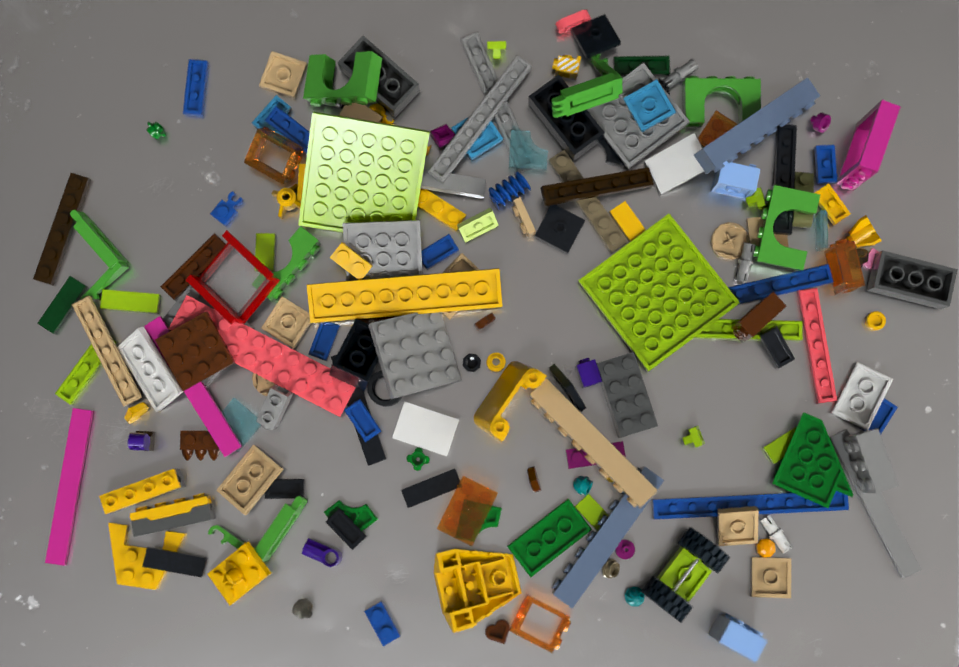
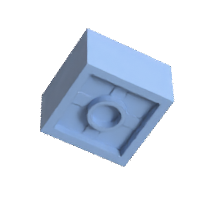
[711,161,760,199]

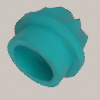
[573,476,593,495]
[625,587,645,607]

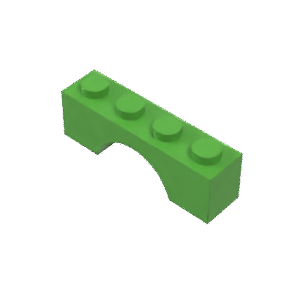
[252,226,321,302]

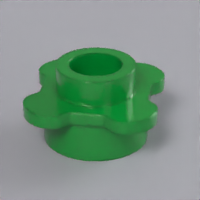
[146,122,166,139]
[406,448,430,471]

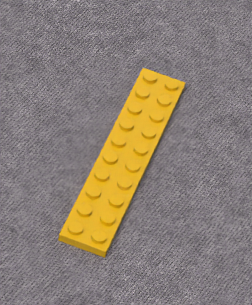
[307,268,502,323]

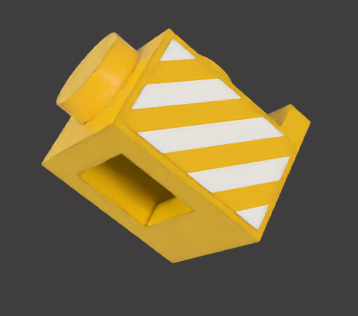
[552,55,581,80]

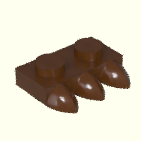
[180,431,220,461]

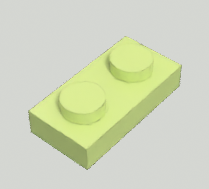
[457,208,499,243]

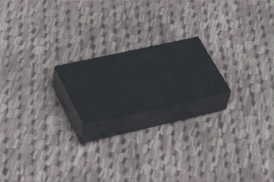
[759,326,795,369]
[265,479,305,499]
[326,508,367,550]

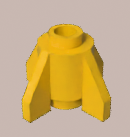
[271,184,301,219]
[847,215,882,248]

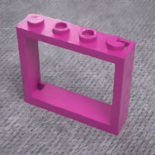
[836,100,901,190]

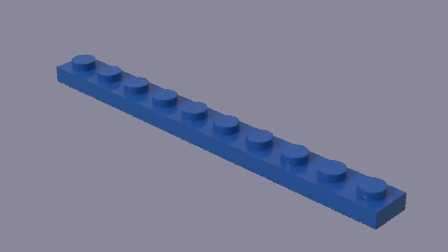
[652,491,849,520]

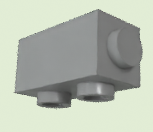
[256,384,293,430]

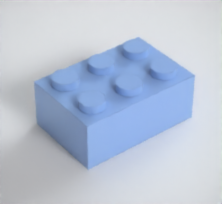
[708,613,767,663]

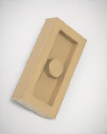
[512,197,536,237]

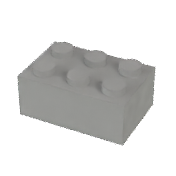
[843,429,899,493]

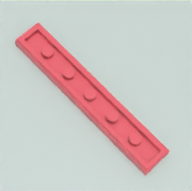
[797,288,837,404]

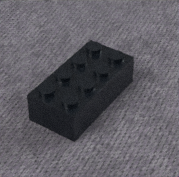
[528,74,605,161]

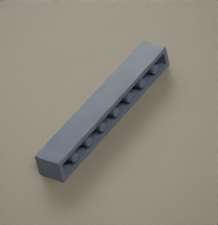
[694,78,820,174]
[552,466,664,609]

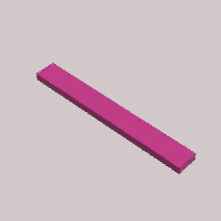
[143,316,242,457]
[45,408,94,566]

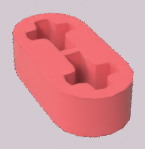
[555,10,591,34]

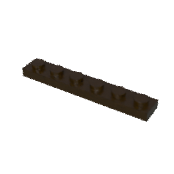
[540,167,654,206]
[33,173,91,286]

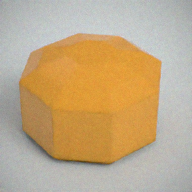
[755,538,776,557]

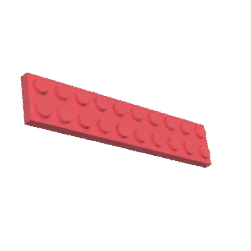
[168,295,356,417]

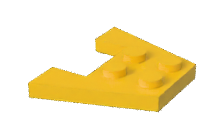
[108,522,187,590]

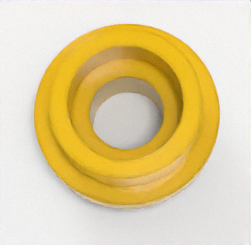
[486,353,506,372]

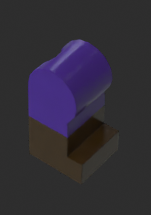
[128,431,155,451]

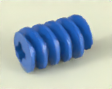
[489,171,531,210]

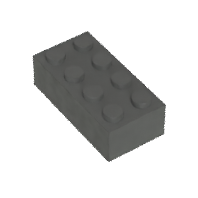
[338,36,420,118]
[867,250,958,309]
[597,352,658,438]

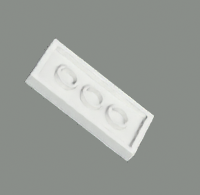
[117,327,184,412]

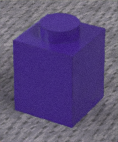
[575,358,602,388]

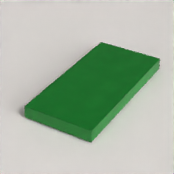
[507,499,592,577]

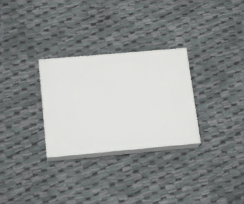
[645,133,705,194]
[831,362,893,430]
[392,401,459,456]

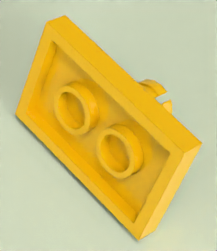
[207,541,271,606]

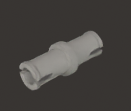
[661,59,698,89]
[735,242,755,282]

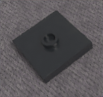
[571,14,621,59]
[534,205,585,254]

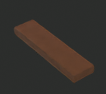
[160,233,226,300]

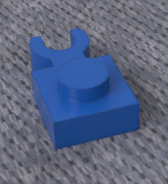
[210,191,243,227]

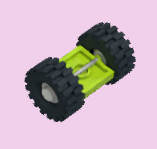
[641,527,730,623]

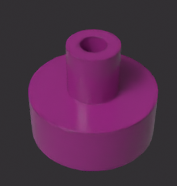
[810,112,831,133]
[615,539,635,559]

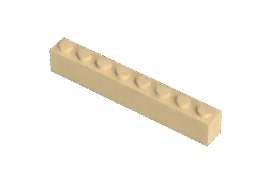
[530,378,658,508]

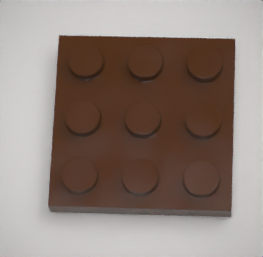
[155,312,235,391]

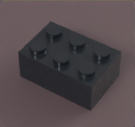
[329,319,379,391]

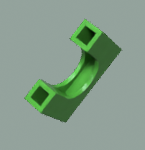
[303,51,382,107]
[682,76,761,128]
[753,185,820,271]

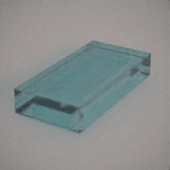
[815,210,828,251]

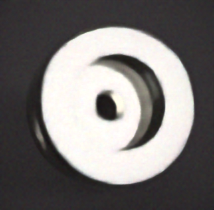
[849,248,869,268]
[292,598,313,619]

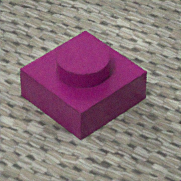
[430,124,455,148]

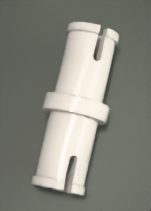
[760,514,793,554]

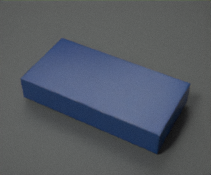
[422,234,459,270]
[308,322,340,361]
[859,398,898,435]
[344,399,382,442]

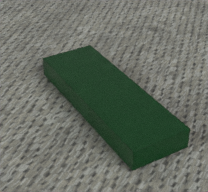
[613,56,670,76]
[37,276,87,334]

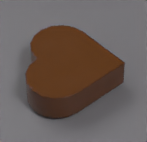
[474,313,496,331]
[527,466,541,493]
[485,619,510,644]

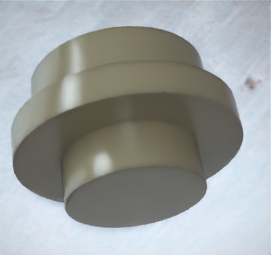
[602,558,620,578]

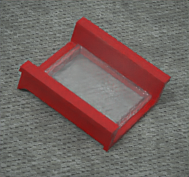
[186,230,280,324]

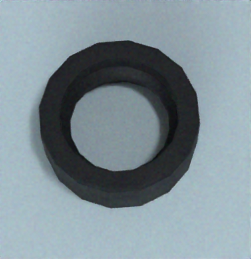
[367,370,403,407]

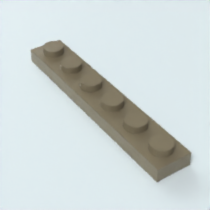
[548,150,627,254]

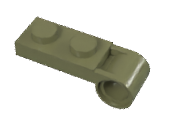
[792,172,814,229]

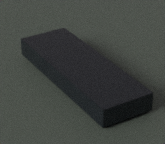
[401,469,462,508]
[142,547,206,578]

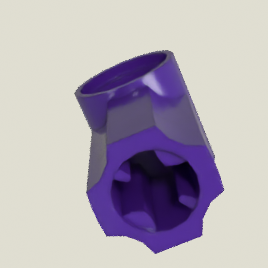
[302,538,342,567]

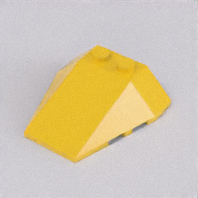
[434,549,522,633]

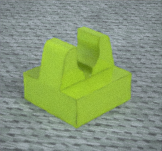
[487,41,506,59]
[746,187,767,210]
[682,425,705,447]

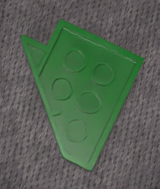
[772,412,853,508]

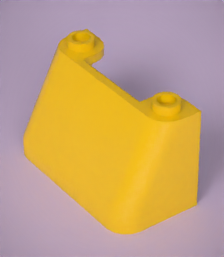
[474,361,547,443]

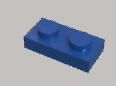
[814,145,837,184]
[364,601,401,646]

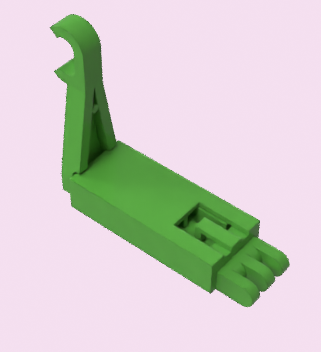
[552,53,623,118]
[70,210,129,300]
[208,496,308,562]

